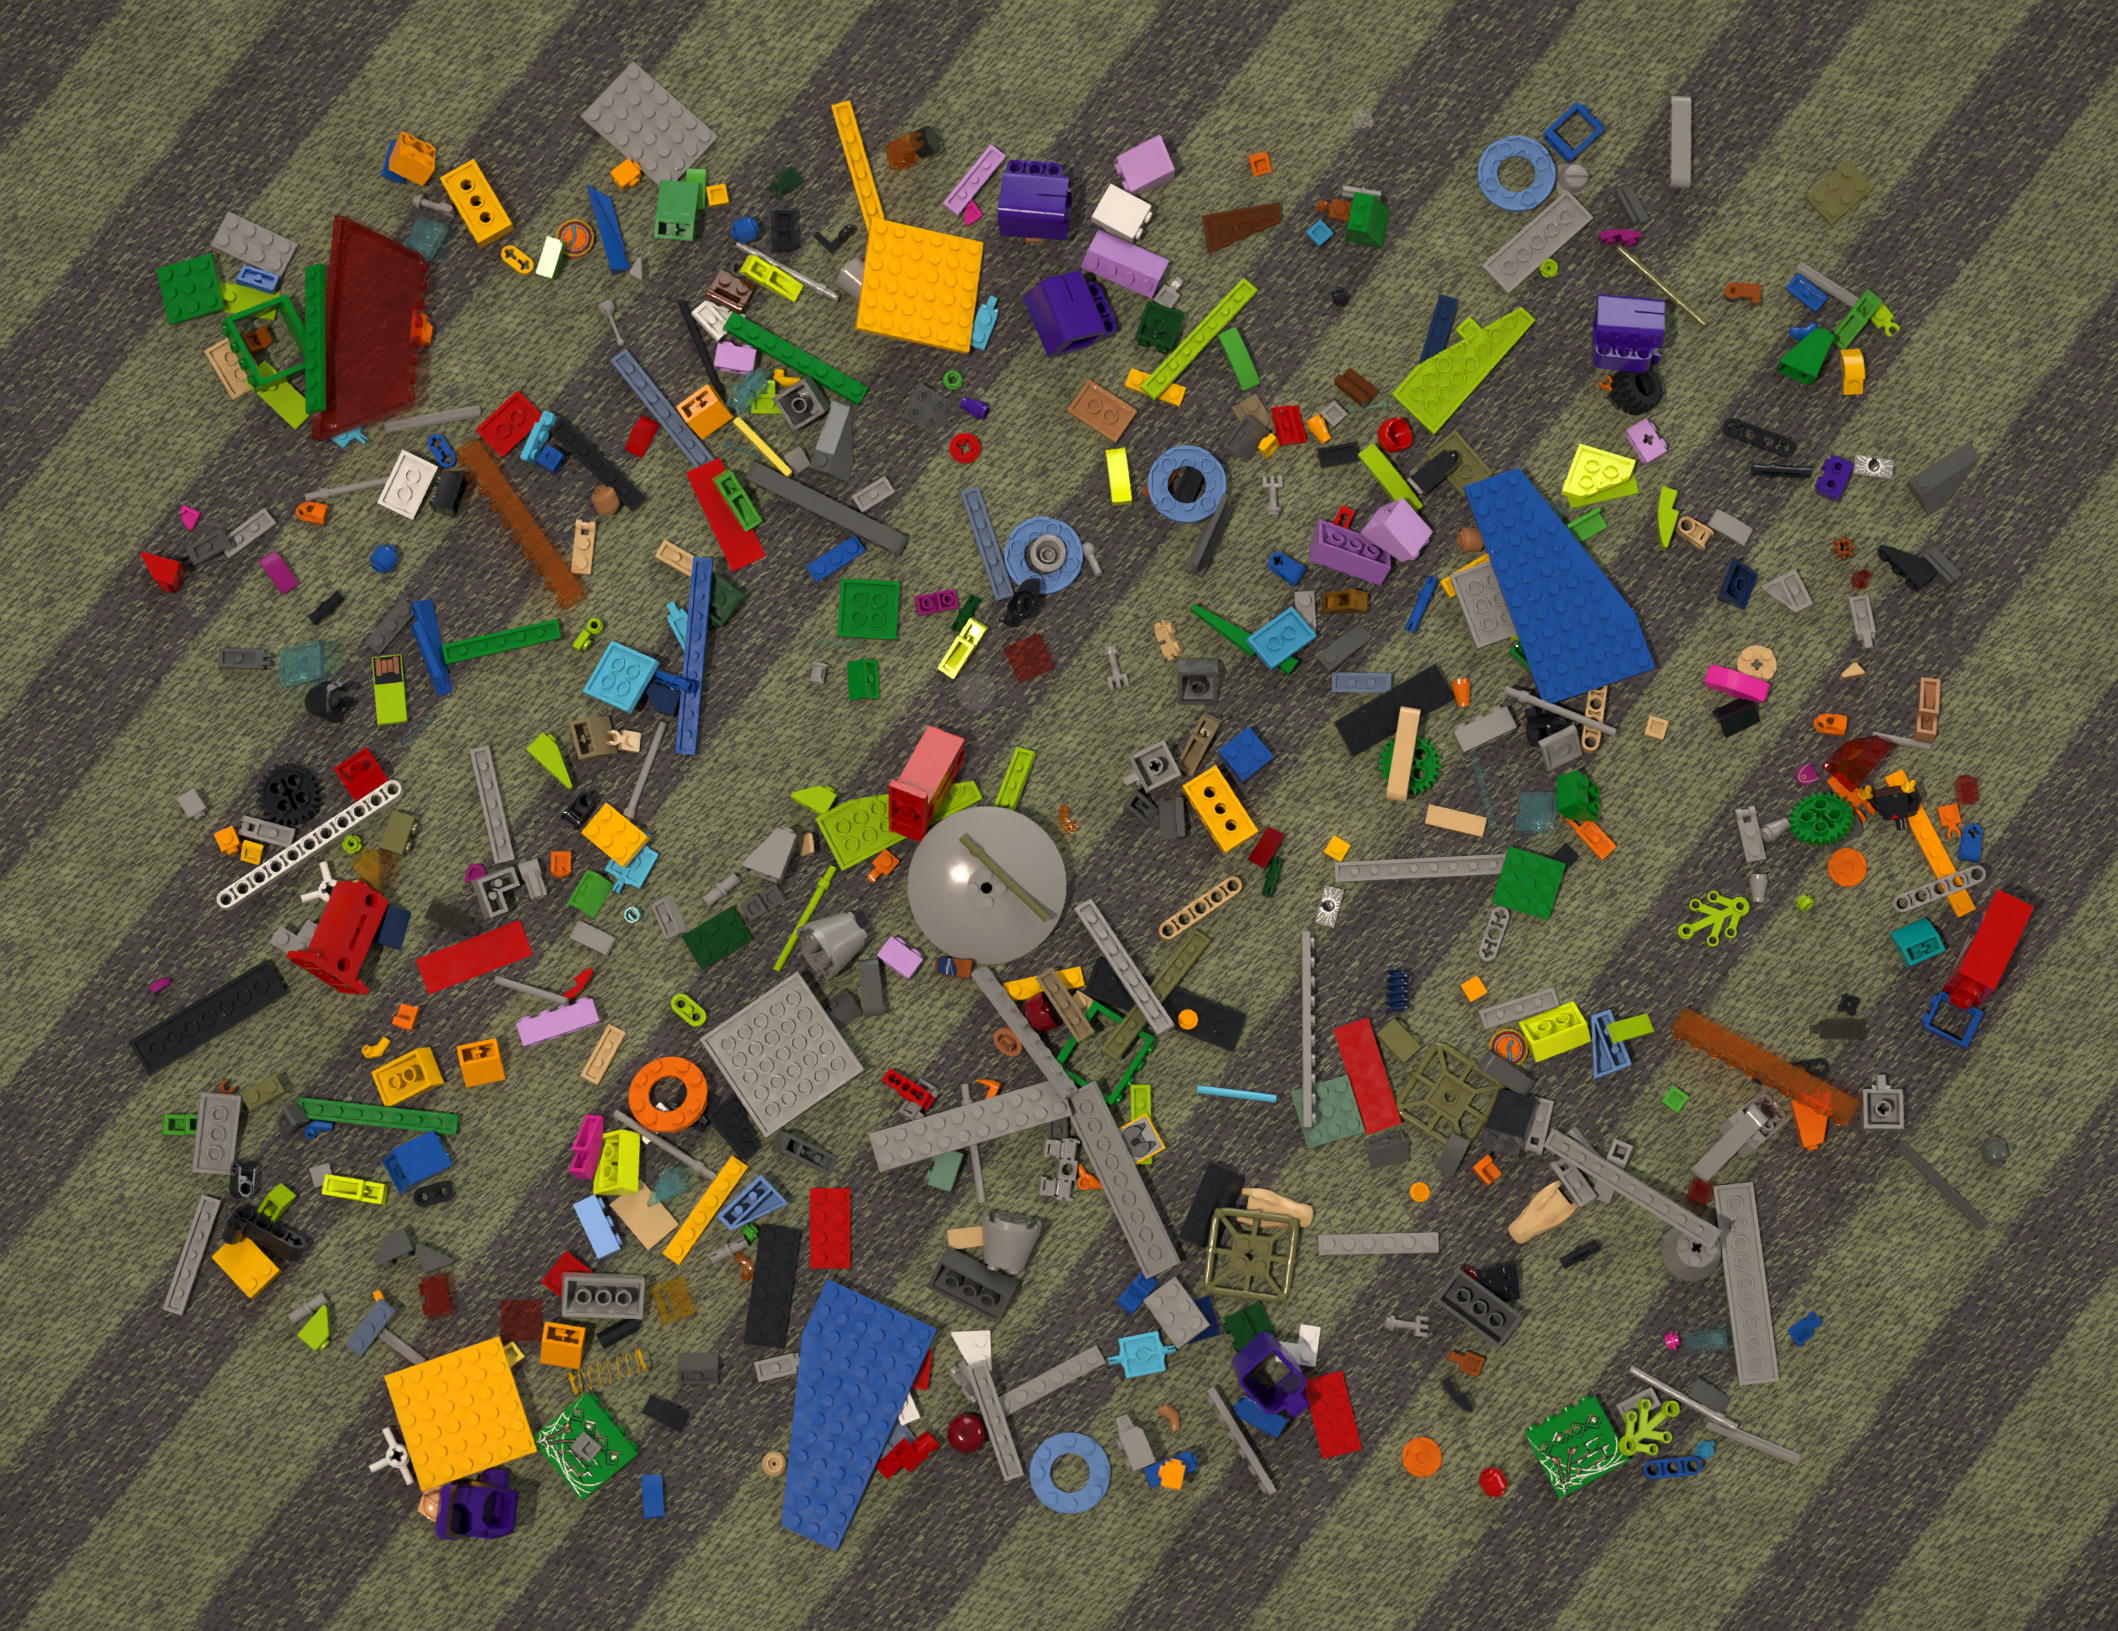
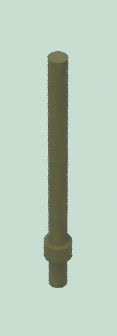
[1616,245,1708,328]
[959,834,1050,922]

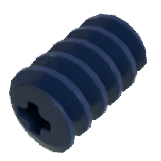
[1386,970,1411,1012]

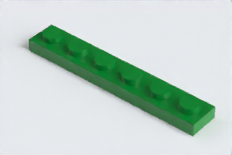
[442,619,562,665]

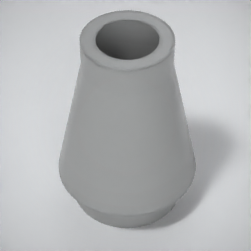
[1760,817,1790,843]
[1749,874,1769,902]

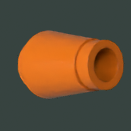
[1451,678,1470,707]

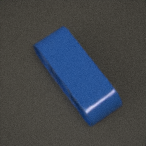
[1642,1457,1702,1480]

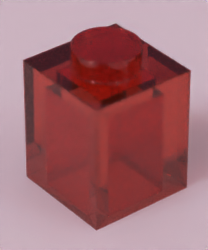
[1953,775,1979,806]
[1684,1179,1712,1206]

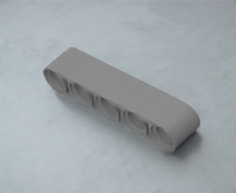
[1669,96,1691,189]
[1893,865,1986,913]
[1690,1105,1769,1185]

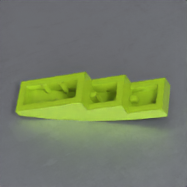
[1358,443,1423,512]

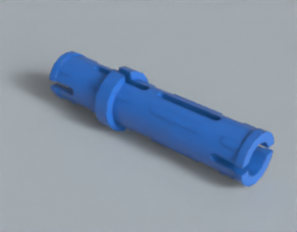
[1404,575,1439,634]
[651,669,695,694]

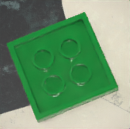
[156,253,226,325]
[837,578,900,641]
[1491,846,1566,920]

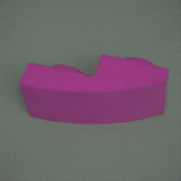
[1598,229,1641,247]
[258,551,299,595]
[914,589,958,617]

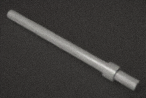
[735,241,841,302]
[305,476,390,501]
[1503,686,1616,736]
[622,721,667,822]
[961,1084,986,1203]
[612,1109,717,1181]
[1629,1365,1738,1432]

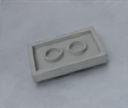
[1143,1277,1211,1349]

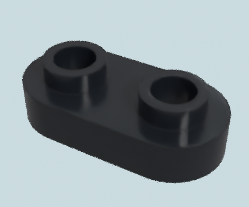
[413,1182,453,1208]

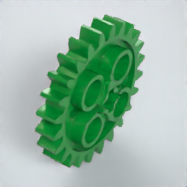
[1377,734,1441,796]
[1789,791,1854,848]

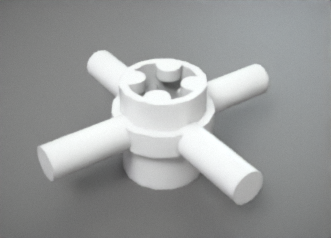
[301,861,359,903]
[369,1427,414,1485]

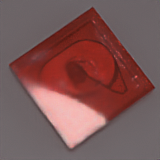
[1003,633,1055,684]
[500,1300,542,1341]

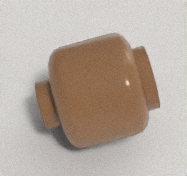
[591,485,620,516]
[1456,527,1484,552]

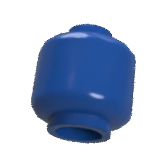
[730,216,760,245]
[370,544,399,574]

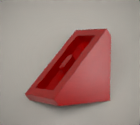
[625,415,660,458]

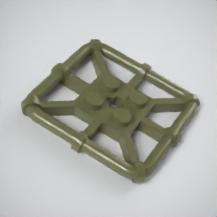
[1395,1041,1506,1150]
[1203,1207,1299,1303]

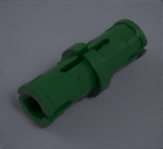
[950,594,981,634]
[1261,857,1284,898]

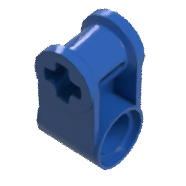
[1268,552,1306,586]
[1957,824,1983,863]

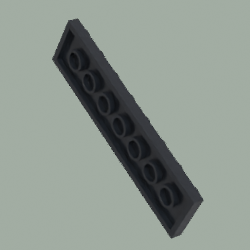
[1083,957,1246,1052]
[129,959,288,1076]

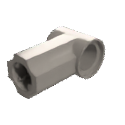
[518,858,547,900]

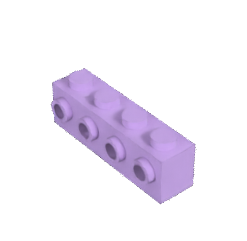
[516,997,601,1049]

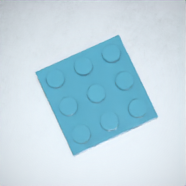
[583,641,660,714]

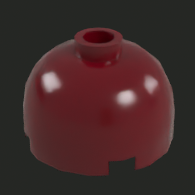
[1023,991,1059,1032]
[947,1413,987,1454]

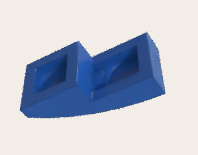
[1116,1272,1159,1315]
[641,1474,665,1519]

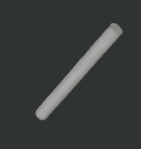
[494,976,569,1006]

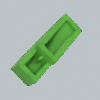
[1832,289,1882,350]
[1218,327,1260,391]
[712,469,762,532]
[161,1114,197,1136]

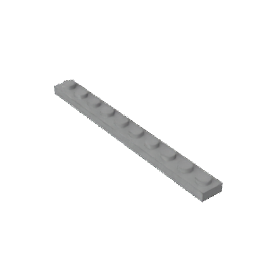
[1334,854,1506,883]
[1301,931,1315,1131]
[1544,1129,1723,1249]

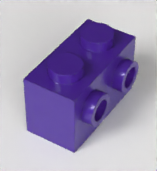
[1814,455,1854,503]

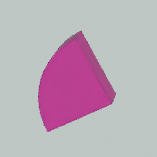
[964,200,983,227]
[181,505,201,531]

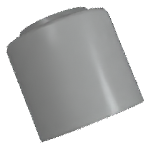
[836,257,864,301]

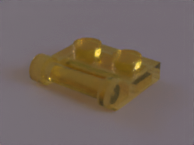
[649,1276,696,1326]

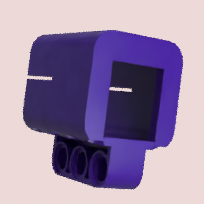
[998,160,1072,241]
[1023,271,1117,358]
[1591,294,1665,372]
[1231,1332,1310,1418]

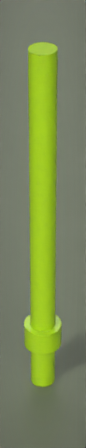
[773,865,837,973]

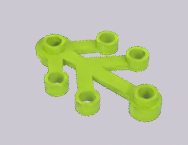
[1677,891,1749,947]
[1619,1399,1680,1456]

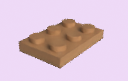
[1067,379,1137,444]

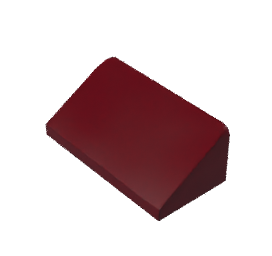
[1247,827,1285,870]

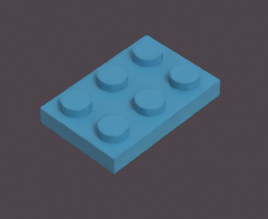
[1246,606,1317,671]

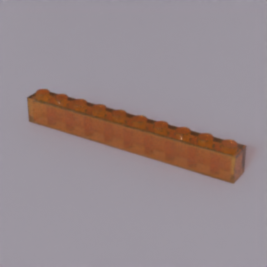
[456,437,587,611]
[1670,1007,1860,1127]

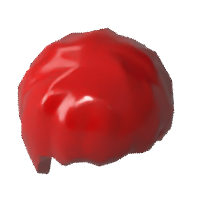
[1377,417,1412,453]

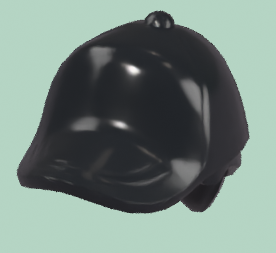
[998,579,1041,628]

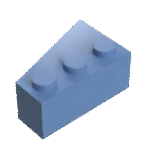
[1590,1009,1632,1081]
[716,1174,788,1231]

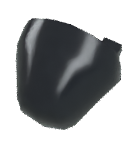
[304,681,355,723]
[1525,706,1567,747]

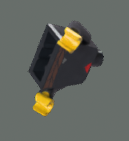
[1858,780,1922,831]

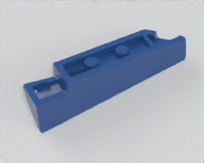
[587,185,631,275]
[410,599,452,697]

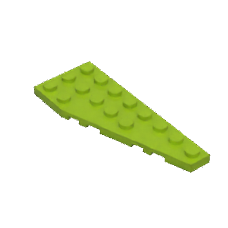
[1390,307,1535,435]
[815,780,983,871]

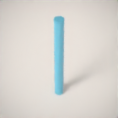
[1197,1085,1277,1103]

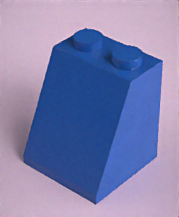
[382,1130,452,1196]

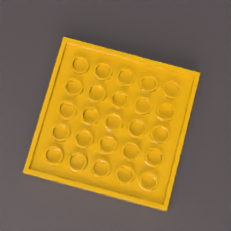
[855,217,984,354]
[384,1336,538,1492]

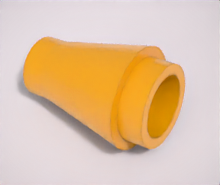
[1306,414,1331,444]

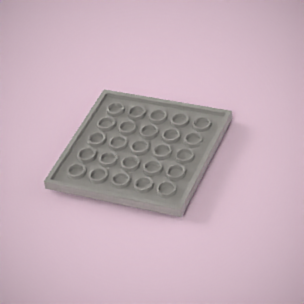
[700,971,865,1138]

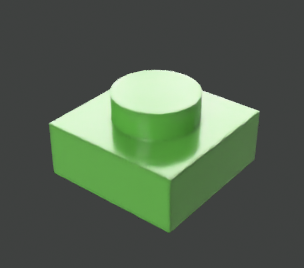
[1661,1085,1689,1114]

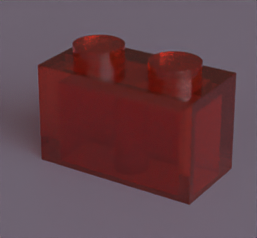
[419,1274,453,1319]

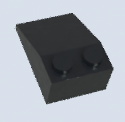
[1480,1088,1538,1158]

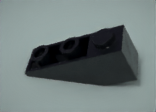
[1877,545,1937,592]

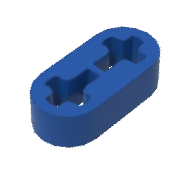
[428,434,456,469]

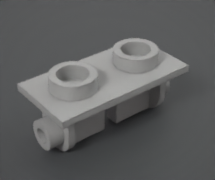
[949,1361,978,1404]

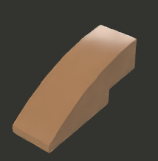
[1914,677,1941,742]

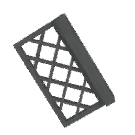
[1184,493,1233,578]

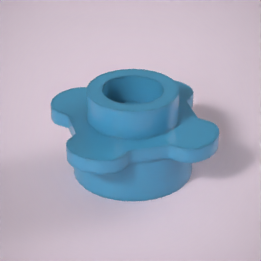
[1693,1441,1715,1460]

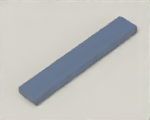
[960,486,1014,602]

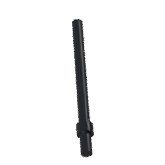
[678,300,729,407]

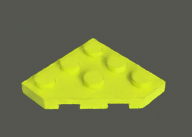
[1561,444,1636,500]

